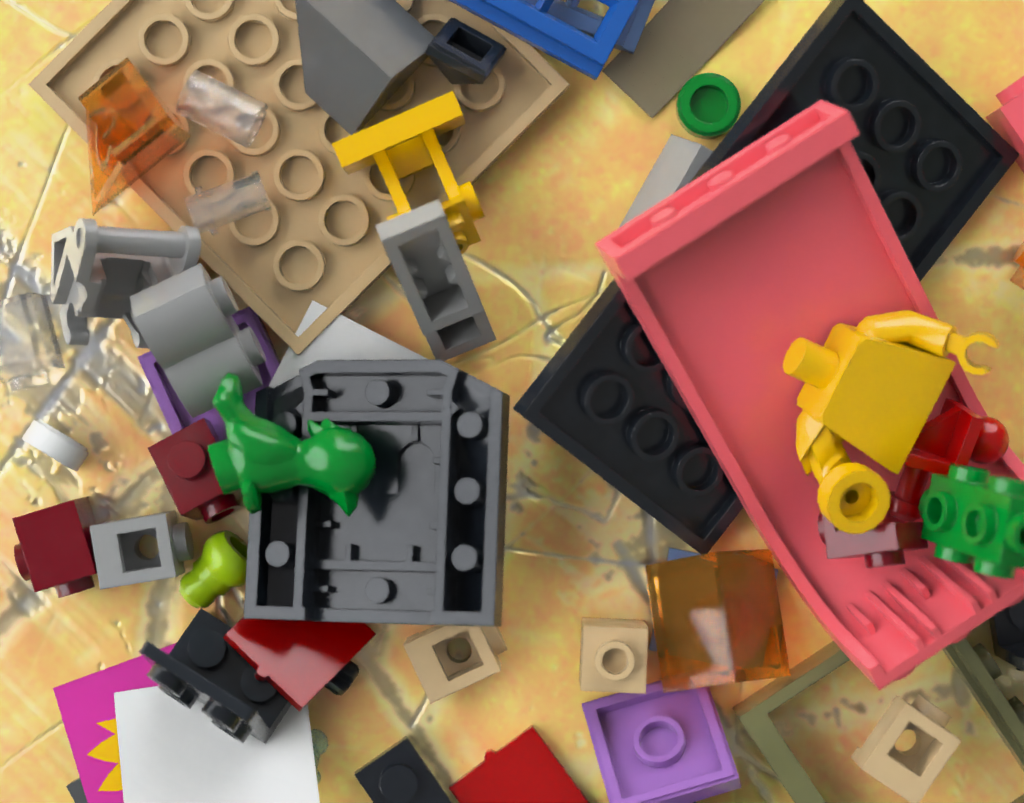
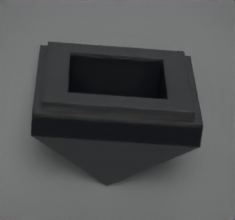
[425,18,507,84]

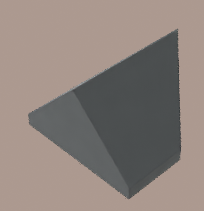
[295,0,435,135]

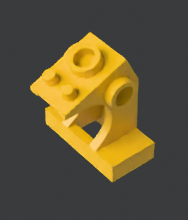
[332,91,485,255]

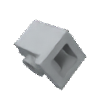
[89,510,194,590]

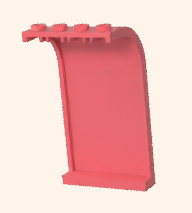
[595,100,1024,690]

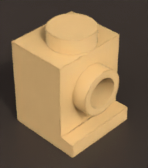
[403,625,507,704]
[851,694,962,803]

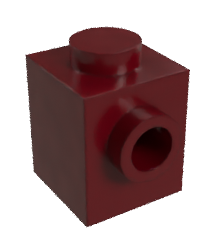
[12,496,97,598]

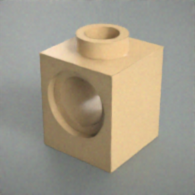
[579,617,649,694]

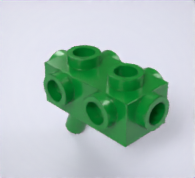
[919,464,1024,579]

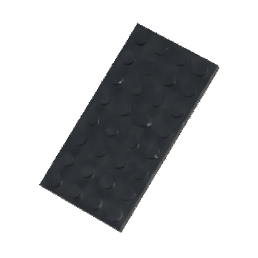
[513,0,1019,557]

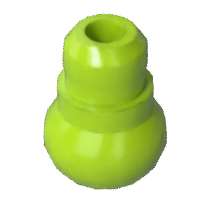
[179,530,248,608]

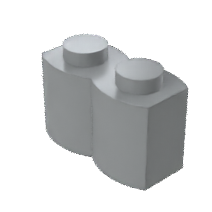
[130,263,266,418]

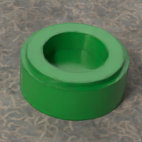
[676,73,741,139]

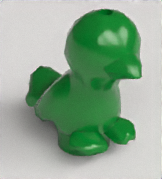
[208,372,376,517]

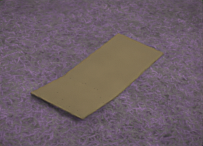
[602,0,764,118]

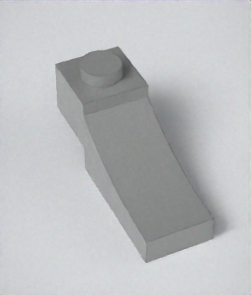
[375,199,497,361]

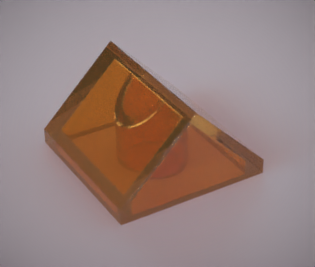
[645,549,791,693]

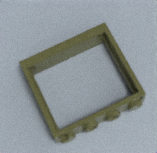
[732,638,1024,803]

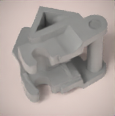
[51,218,201,348]

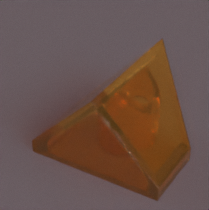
[78,57,191,216]

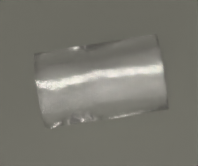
[176,70,268,148]

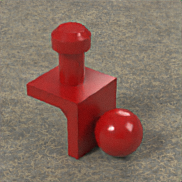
[888,398,1009,522]

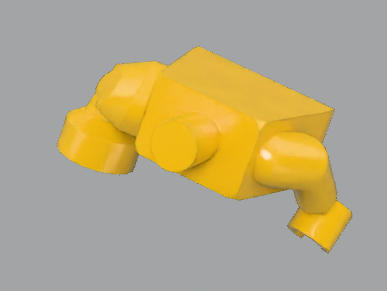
[783,310,999,534]

